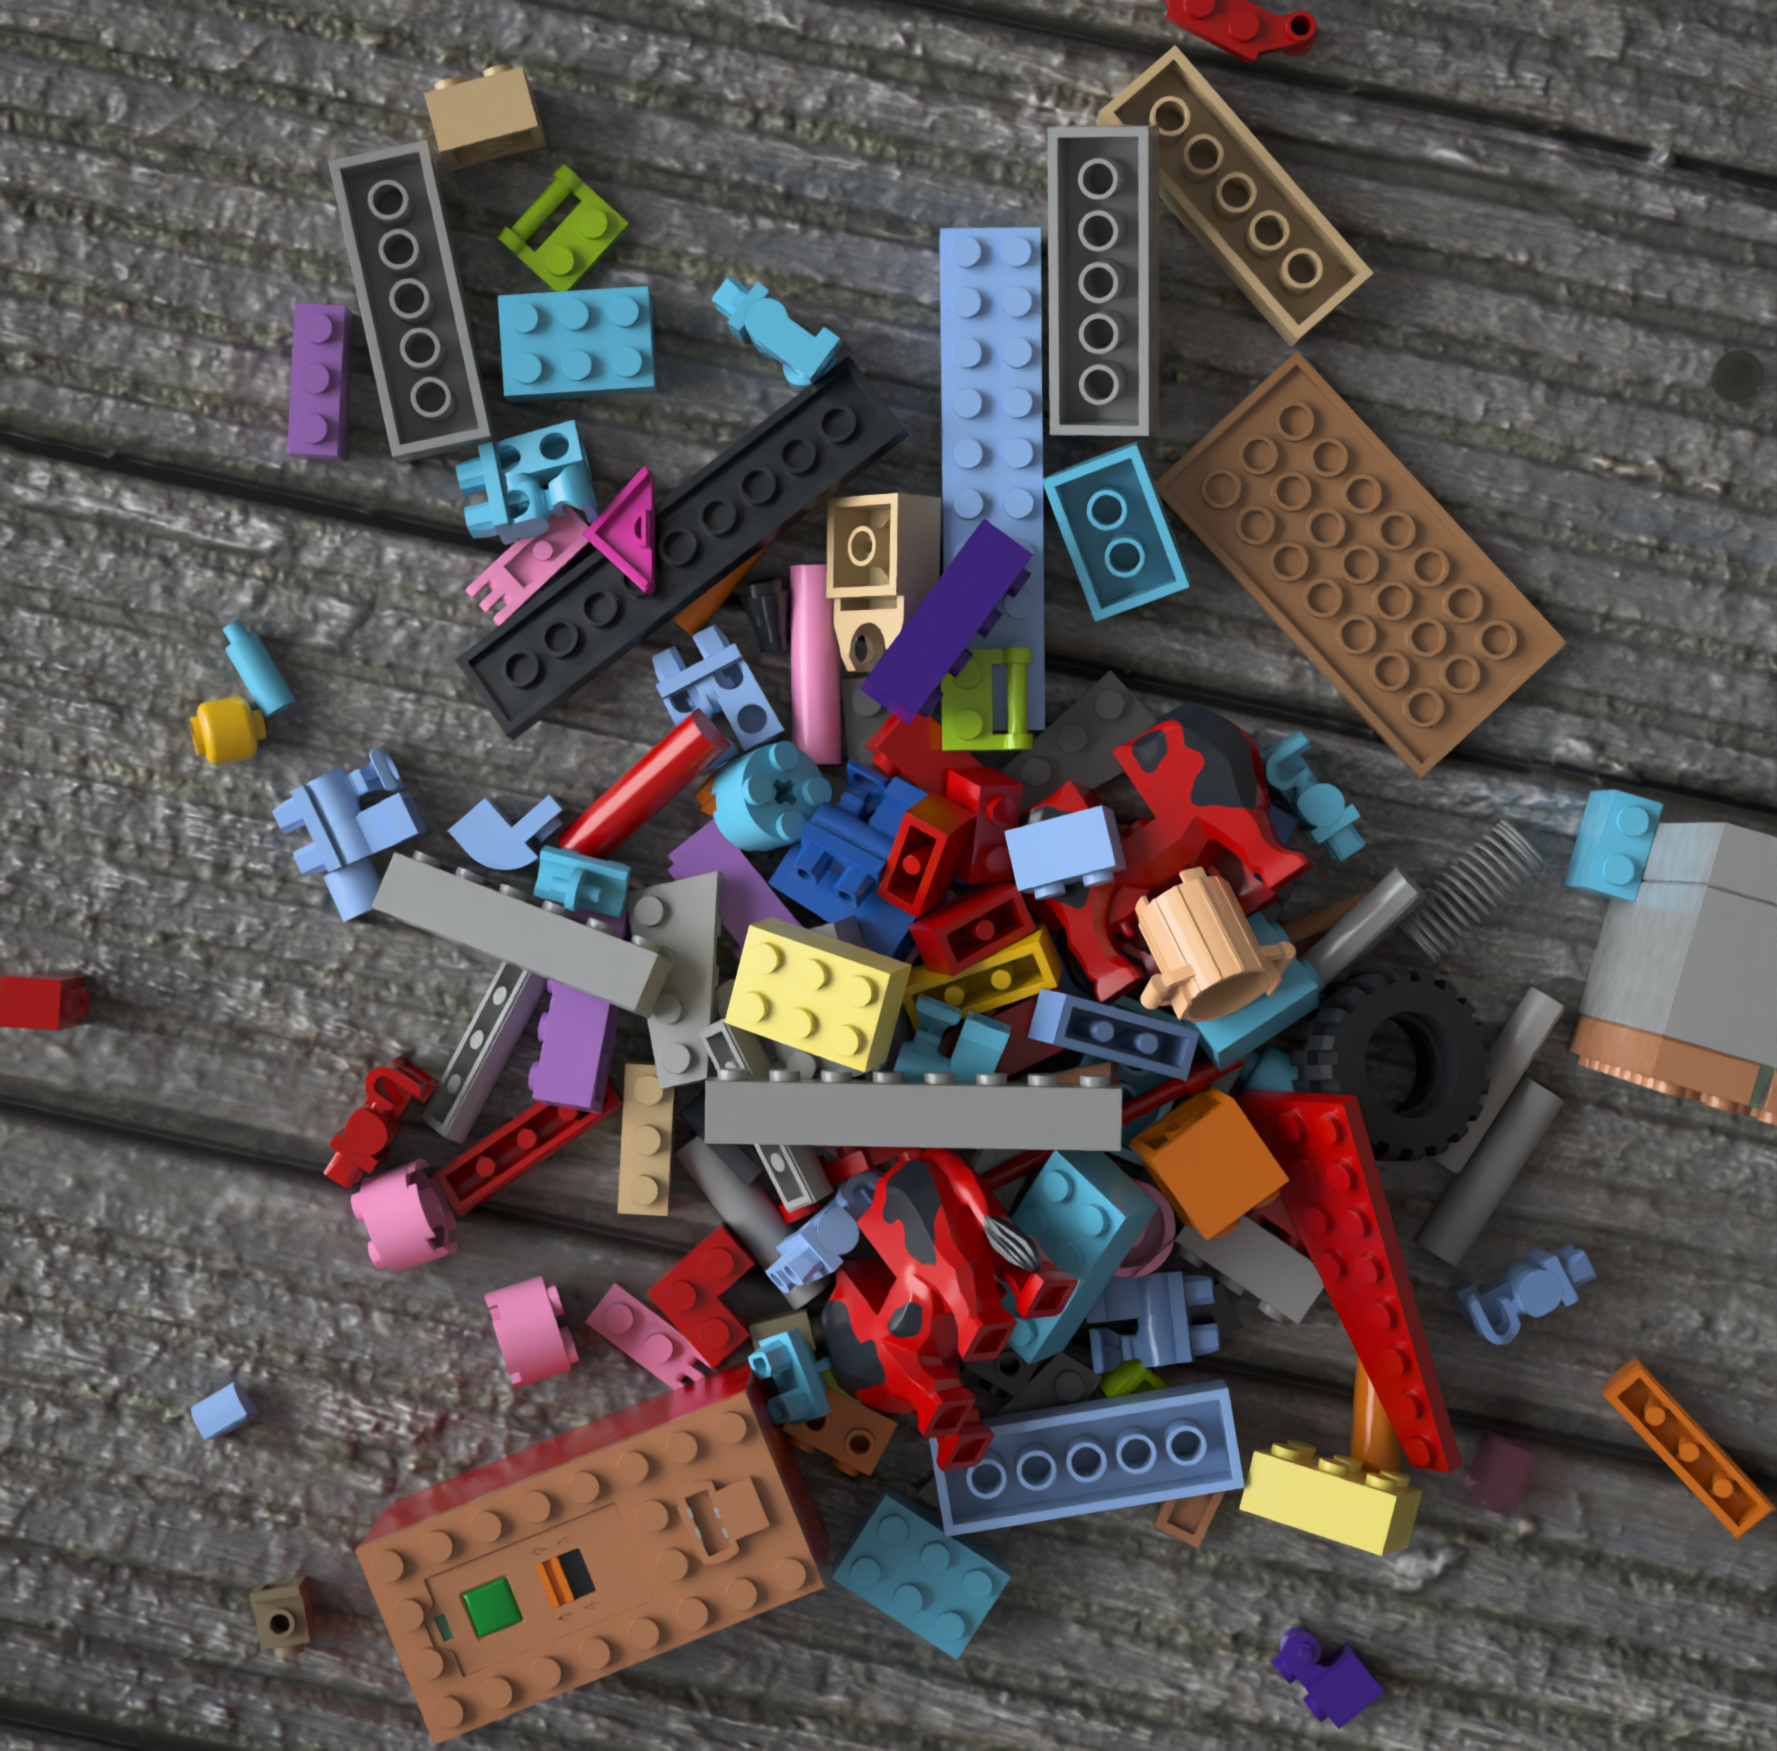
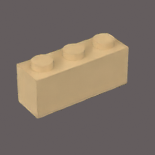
[617,1060,678,1216]

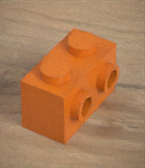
[782,1386,898,1477]

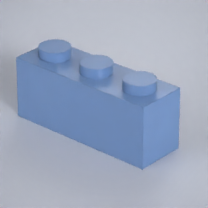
[1027,988,1200,1081]

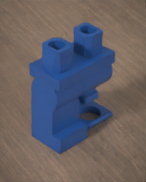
[794,759,928,909]

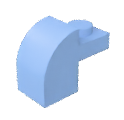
[448,795,566,870]

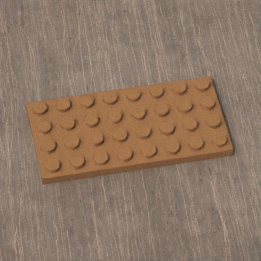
[1155,350,1567,778]

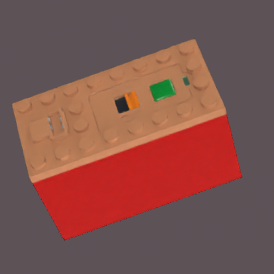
[355,1359,829,1745]

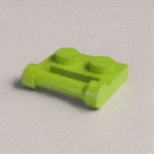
[496,164,630,292]
[941,647,1033,751]

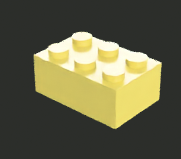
[725,917,912,1072]
[1239,1440,1423,1556]

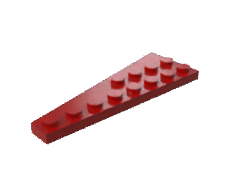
[1235,1089,1462,1473]

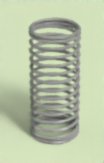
[1397,820,1545,964]

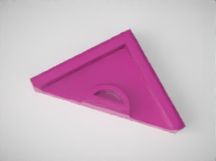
[582,466,655,596]

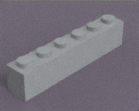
[371,850,673,1019]

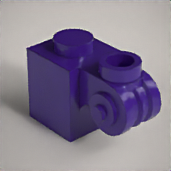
[1271,1626,1385,1729]

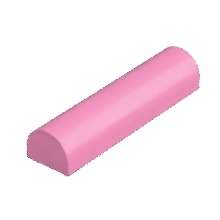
[789,565,842,765]

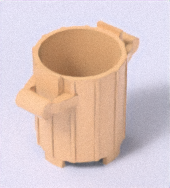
[1135,867,1296,1023]

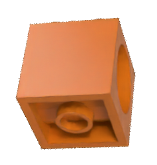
[1127,1084,1289,1241]

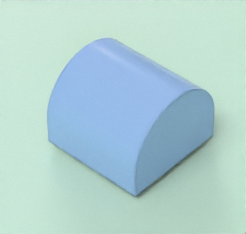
[324,857,382,923]
[191,1381,259,1441]

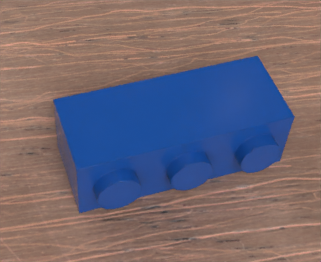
[768,840,929,963]

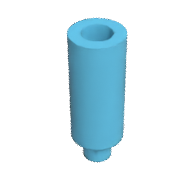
[223,620,297,719]

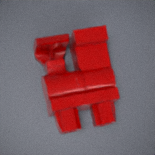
[323,1055,440,1189]

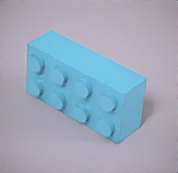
[1001,1150,1159,1365]

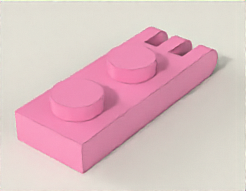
[465,504,591,626]
[585,1281,721,1390]

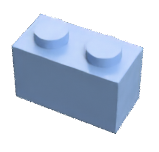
[1004,805,1127,900]

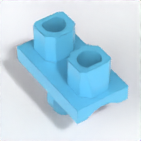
[533,845,631,918]
[748,1327,832,1426]

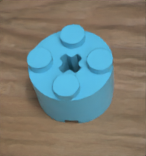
[711,741,832,852]

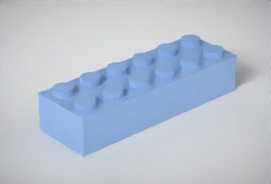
[929,1379,1245,1537]

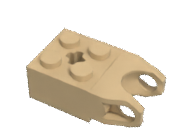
[826,493,941,672]

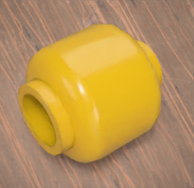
[190,696,266,765]

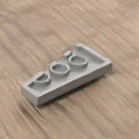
[626,871,724,1090]

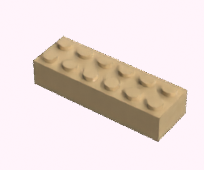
[1096,45,1374,347]

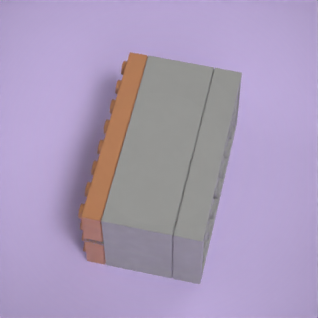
[1566,822,1777,1126]

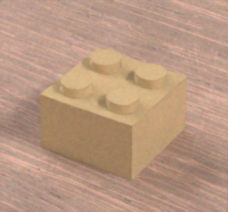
[424,64,547,171]

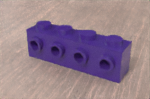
[860,519,1033,725]

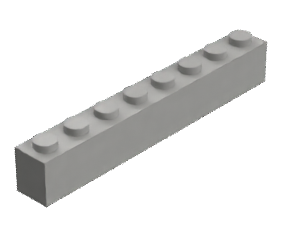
[705,1068,1122,1151]

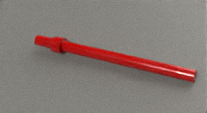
[981,1059,1243,1191]

